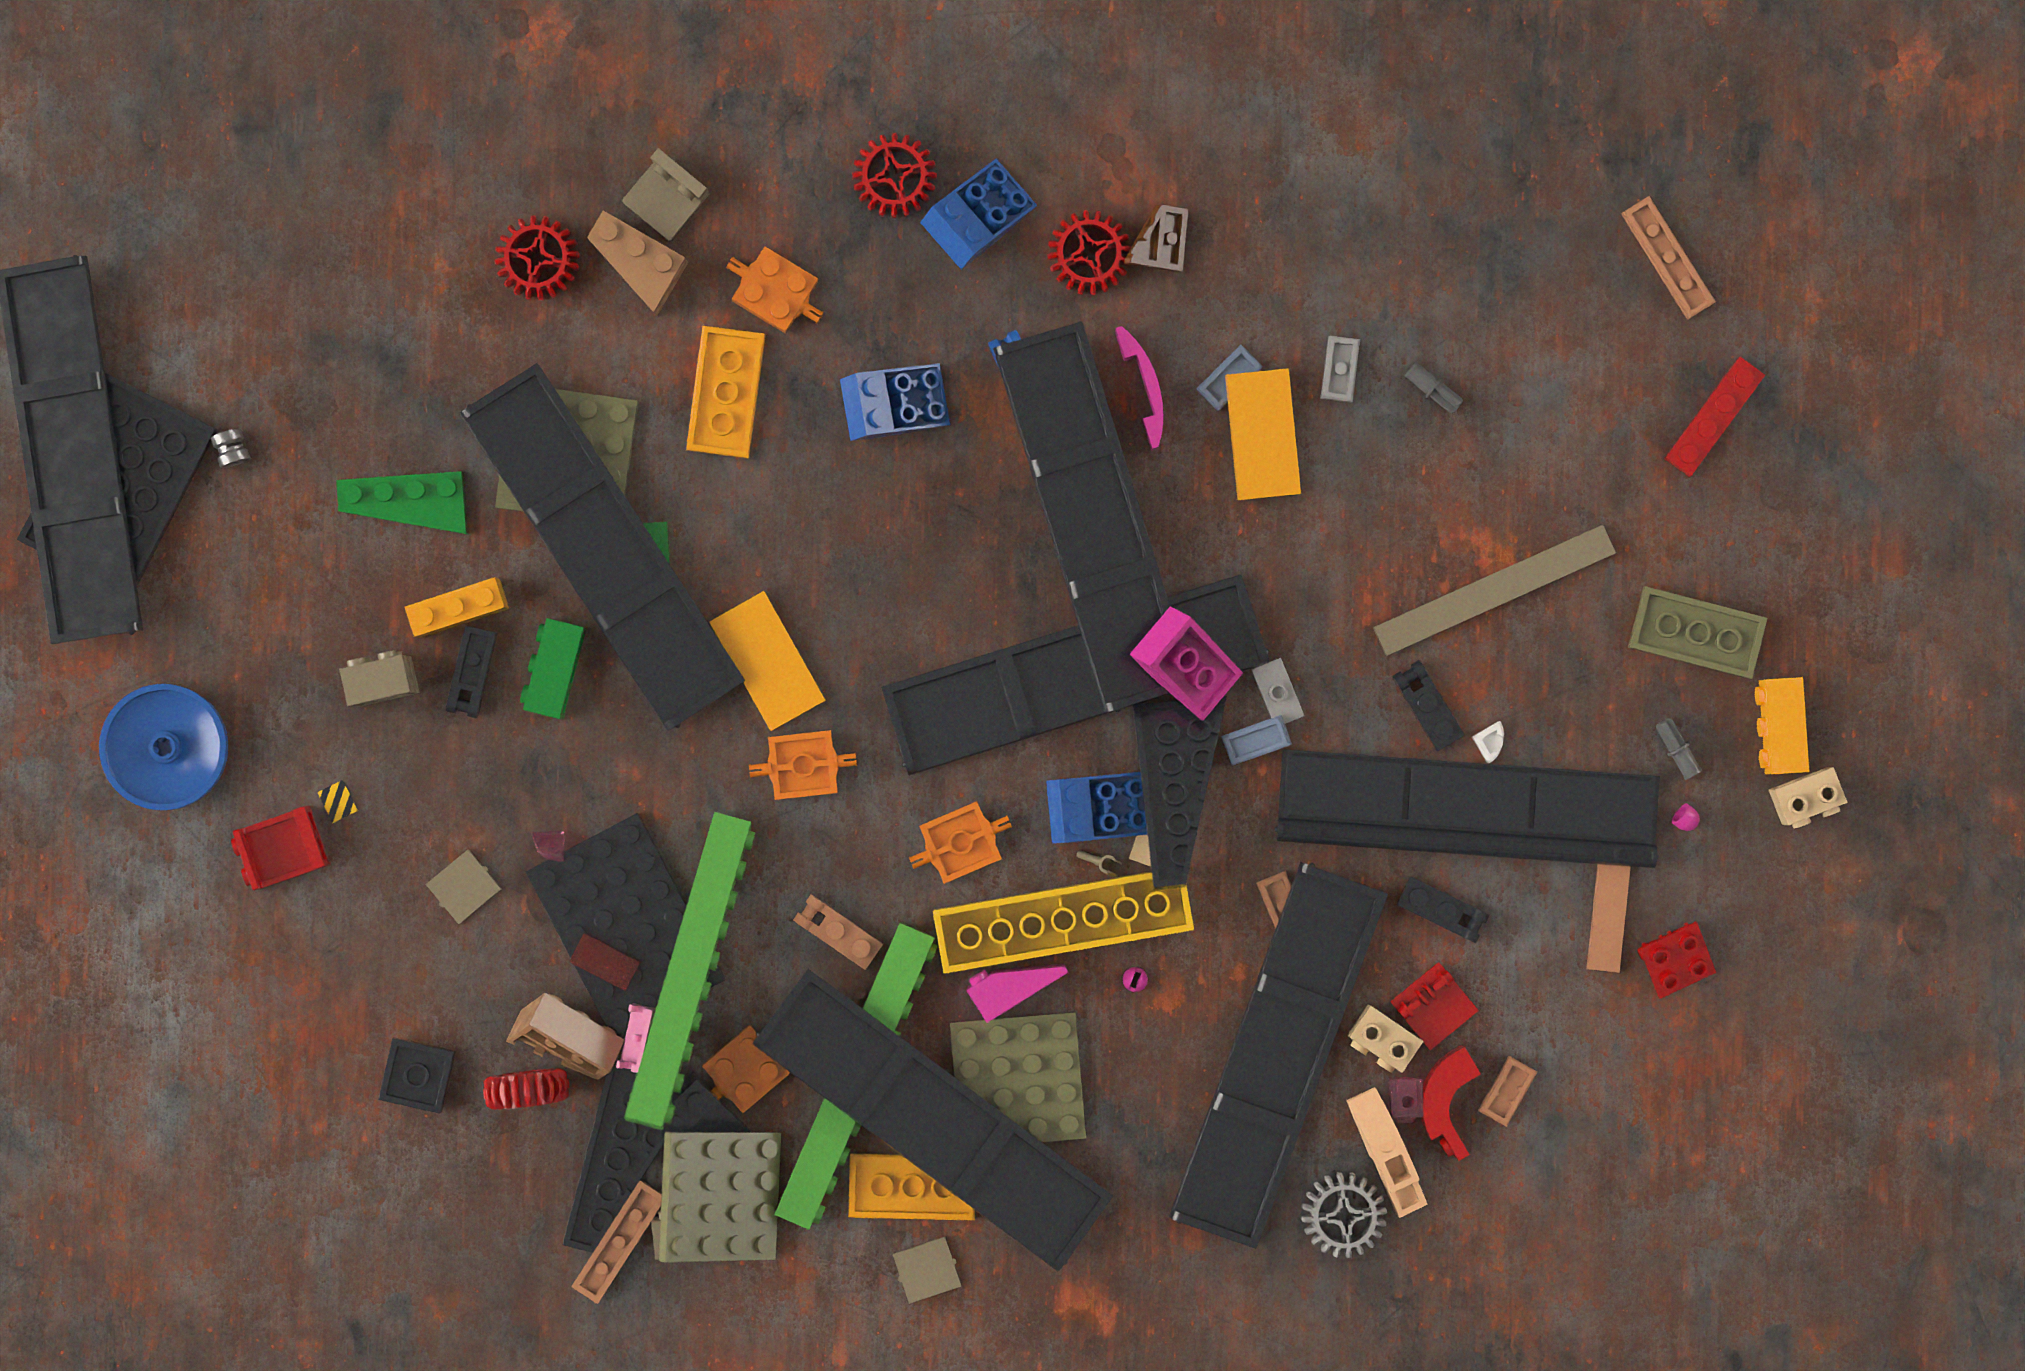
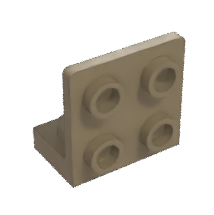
[622,148,710,241]

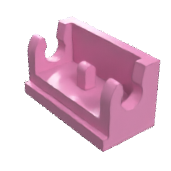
[616,1003,656,1073]

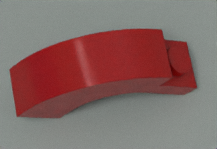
[1420,1045,1481,1161]

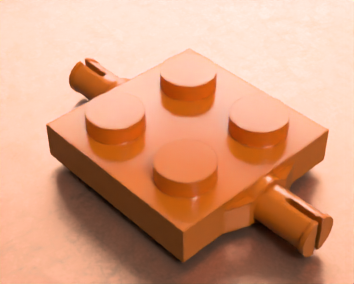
[726,247,824,334]
[749,730,857,800]
[909,801,1012,884]
[702,1024,790,1113]

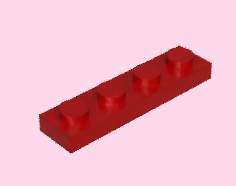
[1664,357,1765,477]

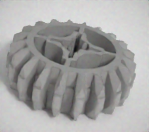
[1301,1172,1387,1258]

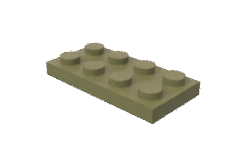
[1628,586,1768,679]

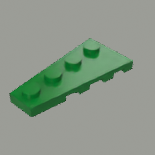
[336,471,468,535]

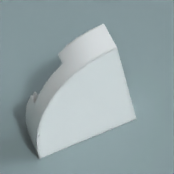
[1472,721,1504,764]

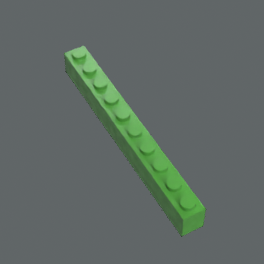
[625,812,756,1131]
[774,922,938,1229]

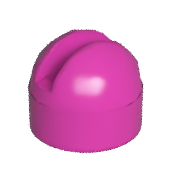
[1672,803,1700,831]
[1122,967,1148,992]

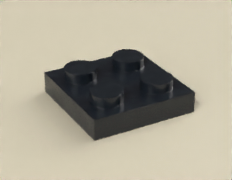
[378,1037,456,1114]

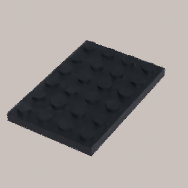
[17,373,217,586]
[526,813,726,1036]

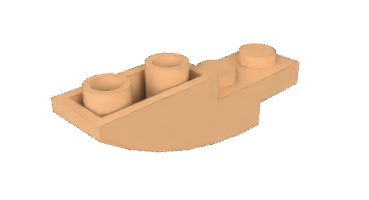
[1346,1087,1428,1218]

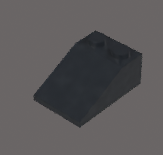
[656,1072,752,1138]

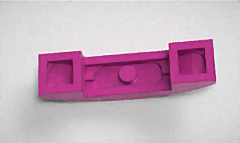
[1115,326,1163,451]

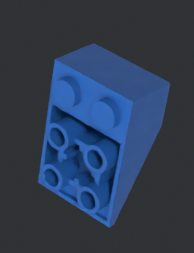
[920,159,1037,270]
[840,363,950,441]
[1046,772,1147,843]

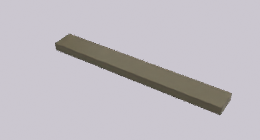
[1373,525,1616,656]

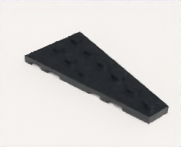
[1133,696,1227,890]
[562,1061,685,1253]

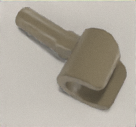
[1076,850,1122,877]

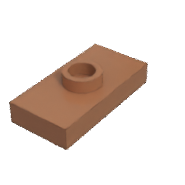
[1478,1056,1537,1127]

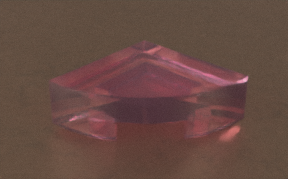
[532,831,565,862]

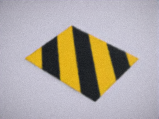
[317,780,358,823]

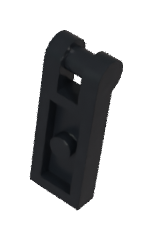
[446,625,498,719]
[1392,660,1465,751]
[1396,876,1490,943]

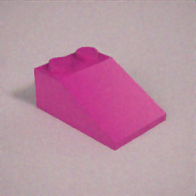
[1130,606,1243,721]
[967,963,1068,1023]

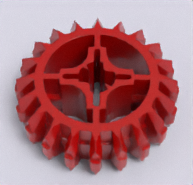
[852,133,937,219]
[1047,210,1131,296]
[494,215,580,301]
[483,1068,570,1110]

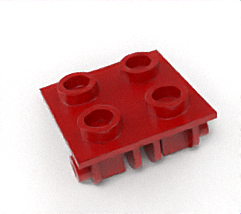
[1637,921,1716,999]
[1390,962,1479,1050]

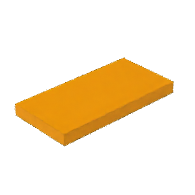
[686,326,766,459]
[1225,368,1301,500]
[709,591,826,731]
[848,1153,975,1220]

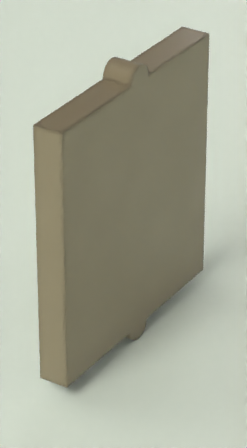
[426,849,502,924]
[893,1236,961,1304]

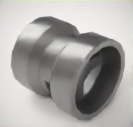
[211,428,251,468]

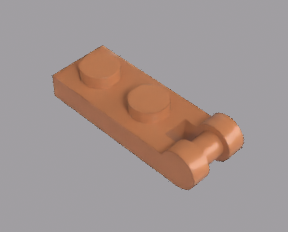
[793,894,883,970]

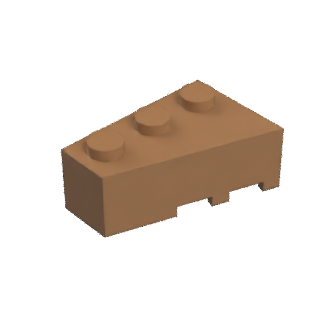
[587,211,688,316]
[506,993,625,1080]

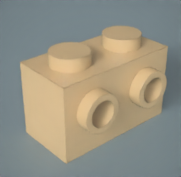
[1769,767,1847,829]
[1347,1004,1423,1073]

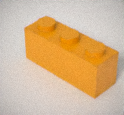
[405,577,509,638]
[1755,677,1809,774]

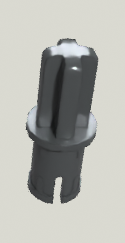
[1404,361,1463,413]
[1656,718,1702,780]

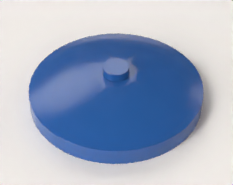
[99,684,228,810]

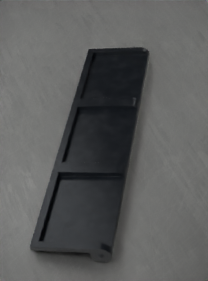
[0,255,143,645]
[993,321,1170,712]
[460,363,745,731]
[881,574,1269,776]
[1274,749,1660,868]
[1169,861,1388,1249]
[752,969,1113,1271]

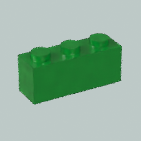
[520,618,587,720]

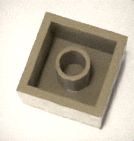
[339,650,420,707]

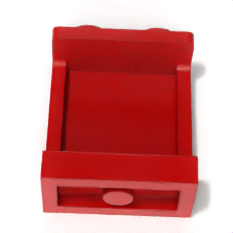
[231,806,330,891]

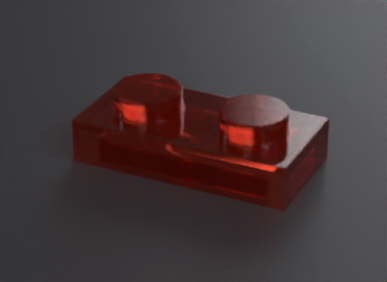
[569,933,641,991]

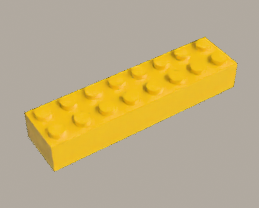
[933,872,1194,973]

